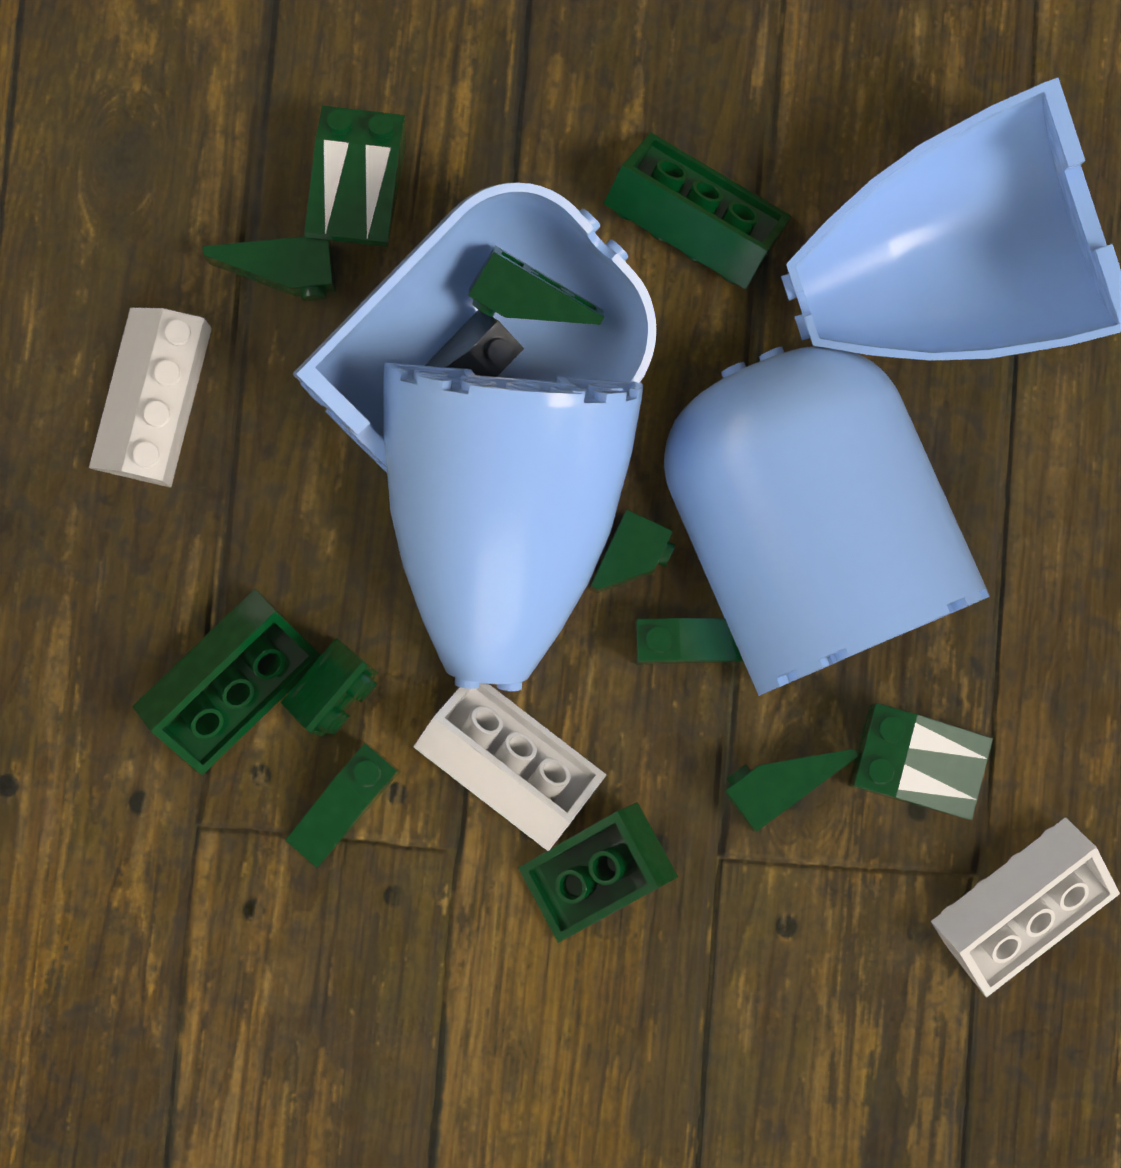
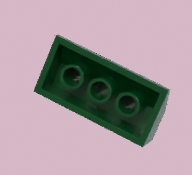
[603,132,792,289]
[132,589,321,775]

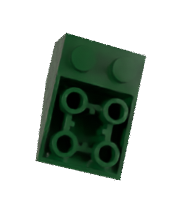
[281,638,378,737]

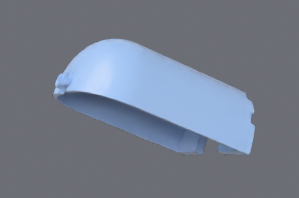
[293,183,656,473]
[664,346,990,696]

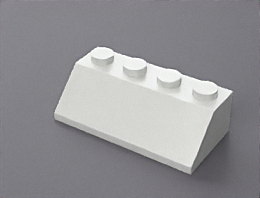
[89,308,212,488]
[414,683,606,851]
[931,817,1120,997]

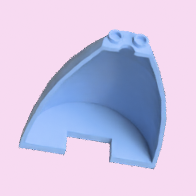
[781,78,1121,360]
[384,363,643,691]

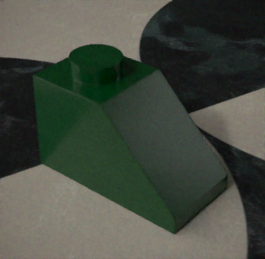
[590,510,676,593]

